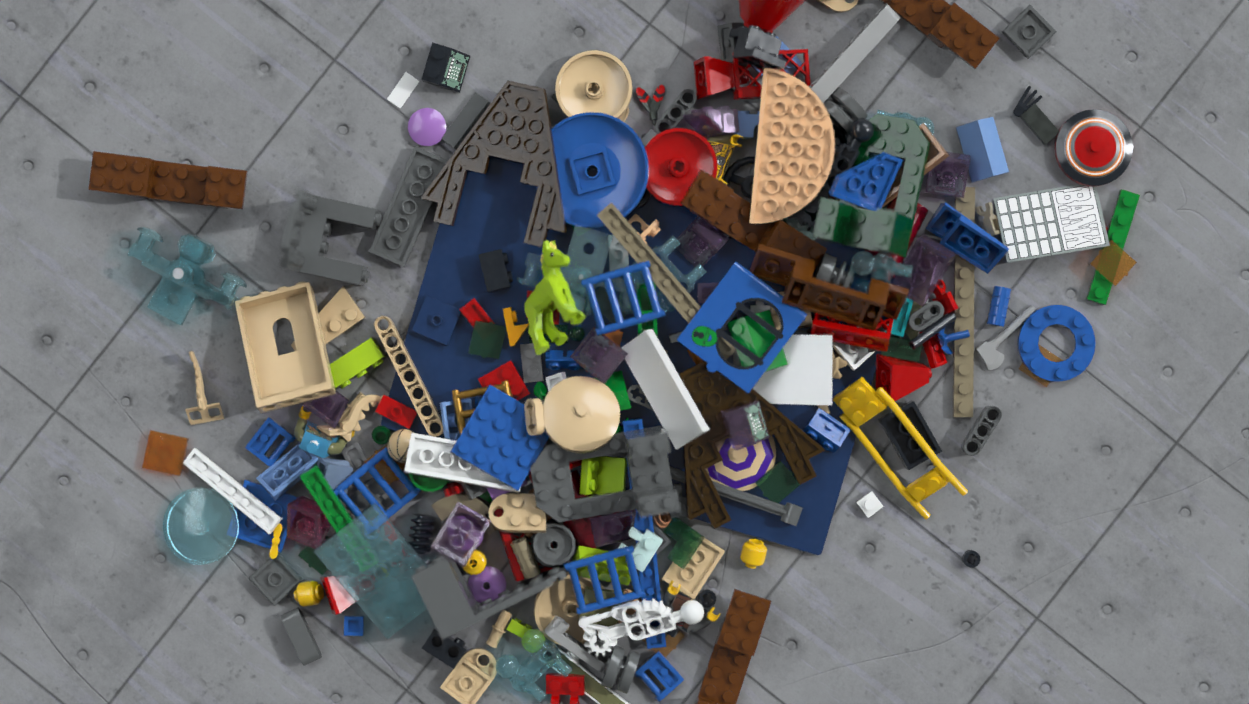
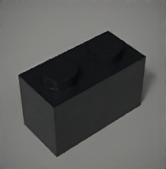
[478,249,513,292]

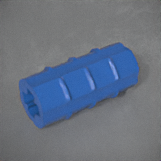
[987,286,1011,327]

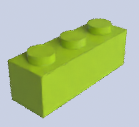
[506,618,544,647]

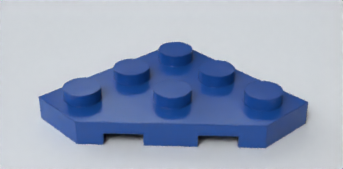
[829,152,903,211]

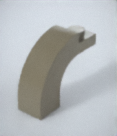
[431,493,497,535]

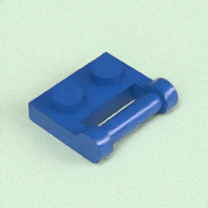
[245,417,296,467]
[634,650,684,702]

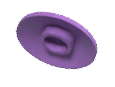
[468,566,506,603]

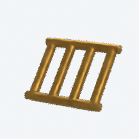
[452,380,512,435]

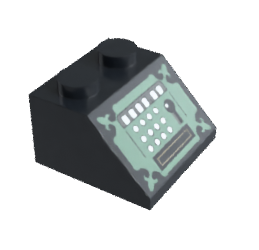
[421,42,471,93]

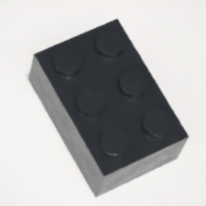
[878,400,942,470]

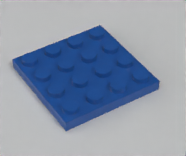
[451,385,549,491]

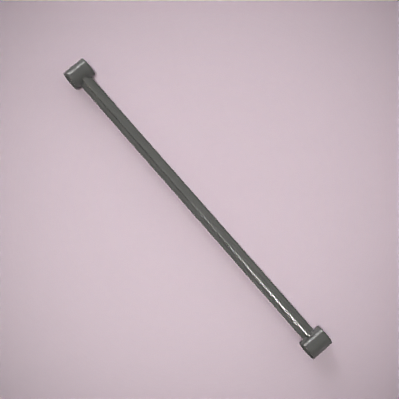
[605,452,803,526]

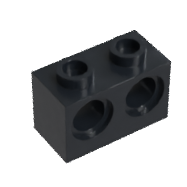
[422,627,468,669]

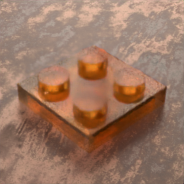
[142,430,189,476]

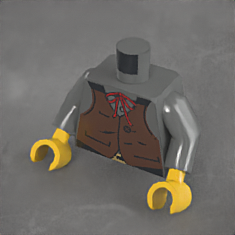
[663,581,721,638]

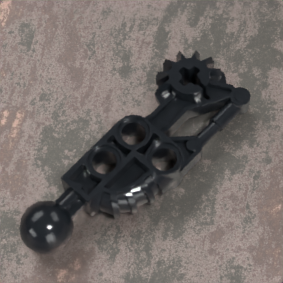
[787,118,874,231]

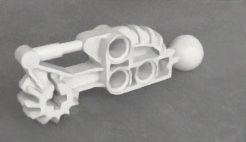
[579,599,704,657]

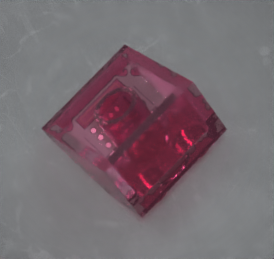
[287,496,331,550]

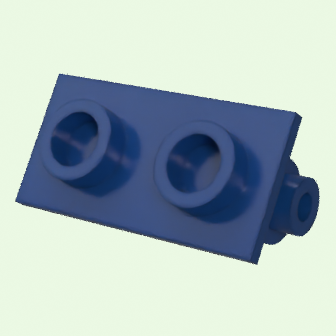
[545,350,584,371]

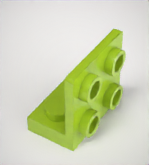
[580,456,627,495]

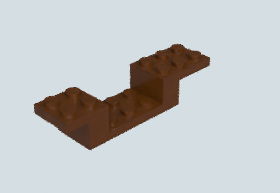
[880,0,1000,69]
[88,151,248,209]
[681,170,827,272]
[749,244,909,330]
[695,588,771,704]

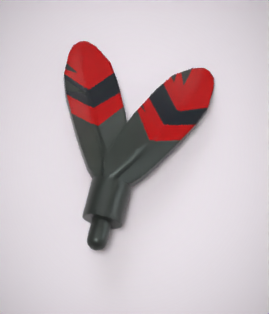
[636,85,665,126]

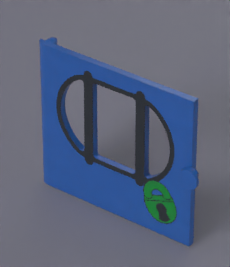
[677,262,808,394]

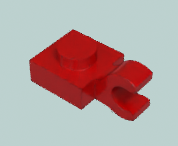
[930,280,958,315]

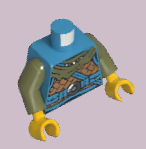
[294,405,355,458]

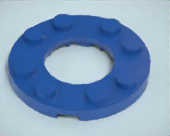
[1018,305,1095,382]

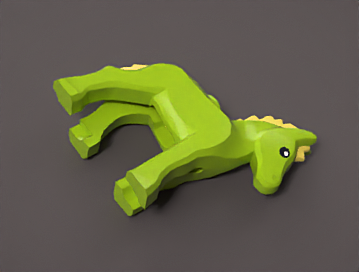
[525,240,586,355]

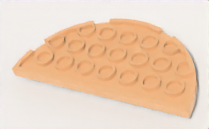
[749,68,835,223]

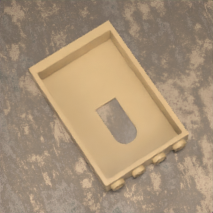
[235,282,336,413]

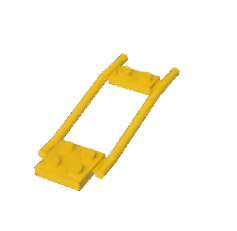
[833,377,968,520]

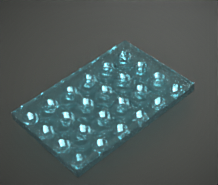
[314,503,428,639]

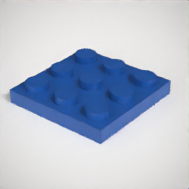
[227,480,300,553]

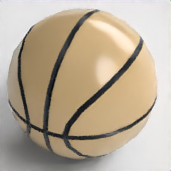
[387,429,416,463]

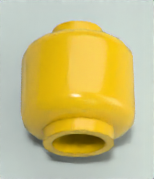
[740,539,767,569]
[461,550,487,575]
[294,580,324,607]

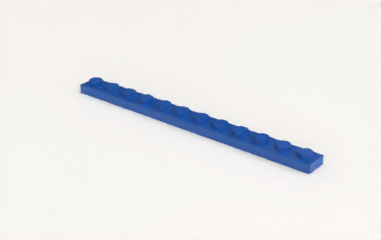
[623,419,666,649]

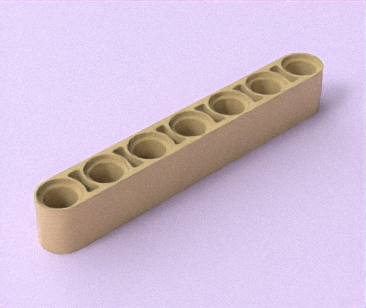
[374,316,443,437]

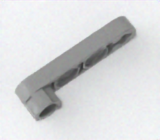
[544,616,607,672]

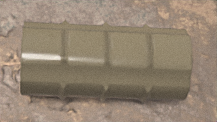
[510,537,541,579]

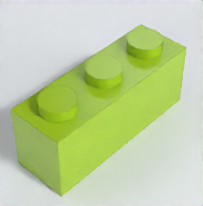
[330,337,386,389]
[573,546,631,585]

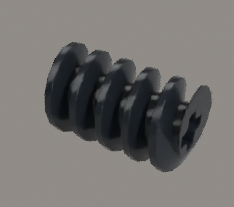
[406,514,436,555]

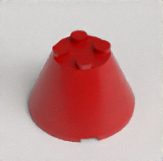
[739,0,806,33]

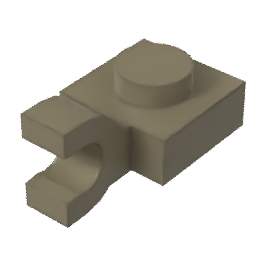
[975,202,1001,236]

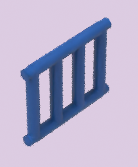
[581,261,665,336]
[333,447,422,535]
[564,546,646,614]

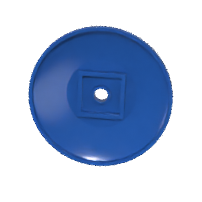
[536,112,649,228]

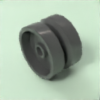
[823,87,868,136]
[531,523,576,568]
[601,646,640,694]

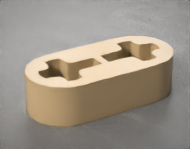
[524,398,545,435]

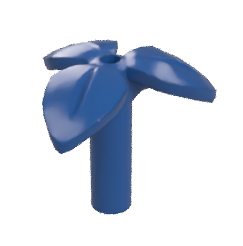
[938,328,970,355]

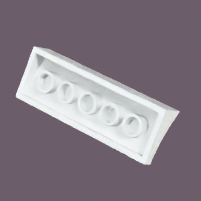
[619,329,710,449]
[404,433,521,493]

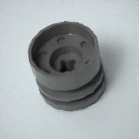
[814,253,856,289]

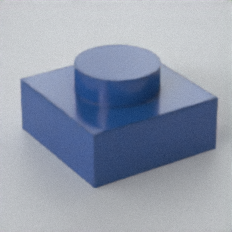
[344,616,364,636]

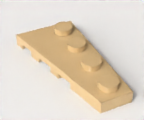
[291,286,366,351]

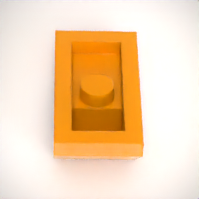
[503,307,529,347]

